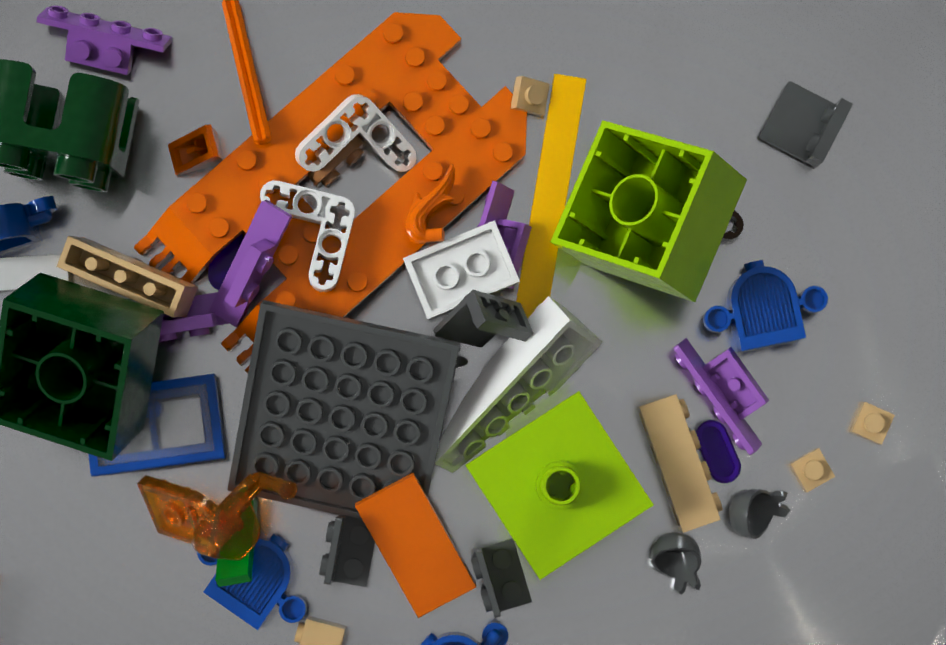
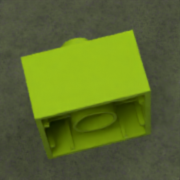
[550,120,747,303]
[465,391,654,580]

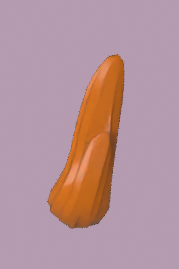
[405,164,455,244]

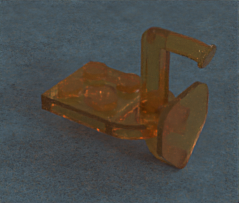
[137,472,298,560]

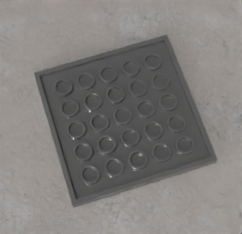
[227,300,460,520]

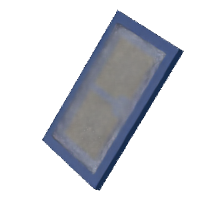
[88,374,226,477]

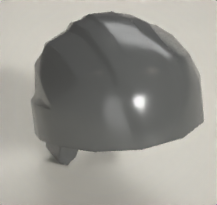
[729,488,791,539]
[651,532,702,595]

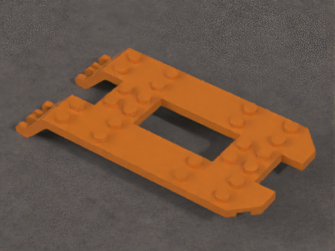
[134,12,527,374]

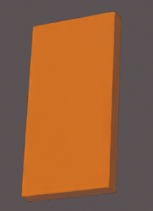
[355,472,476,618]

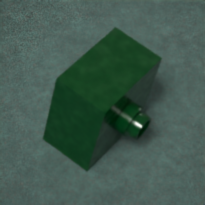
[0,273,164,461]

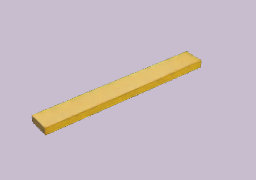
[516,74,586,319]

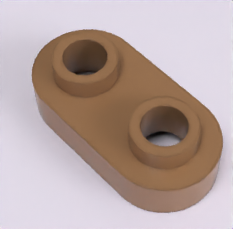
[308,135,365,188]

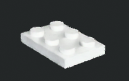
[403,220,520,320]

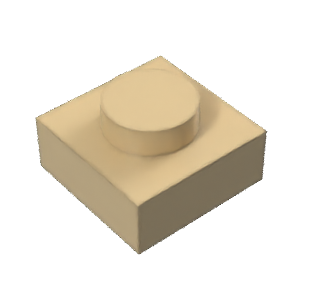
[510,76,550,116]
[849,402,895,445]
[789,448,835,493]

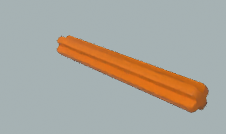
[222,0,272,145]

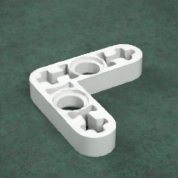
[295,94,417,172]
[260,180,355,292]

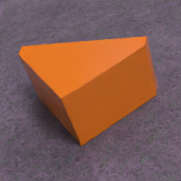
[168,124,224,175]

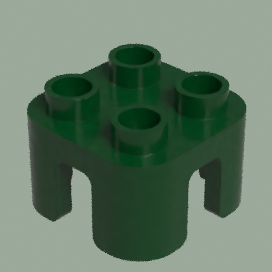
[0,59,139,192]

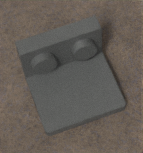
[759,81,853,168]
[433,290,534,347]
[319,515,375,587]
[471,538,532,618]

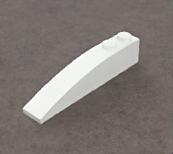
[435,296,603,473]

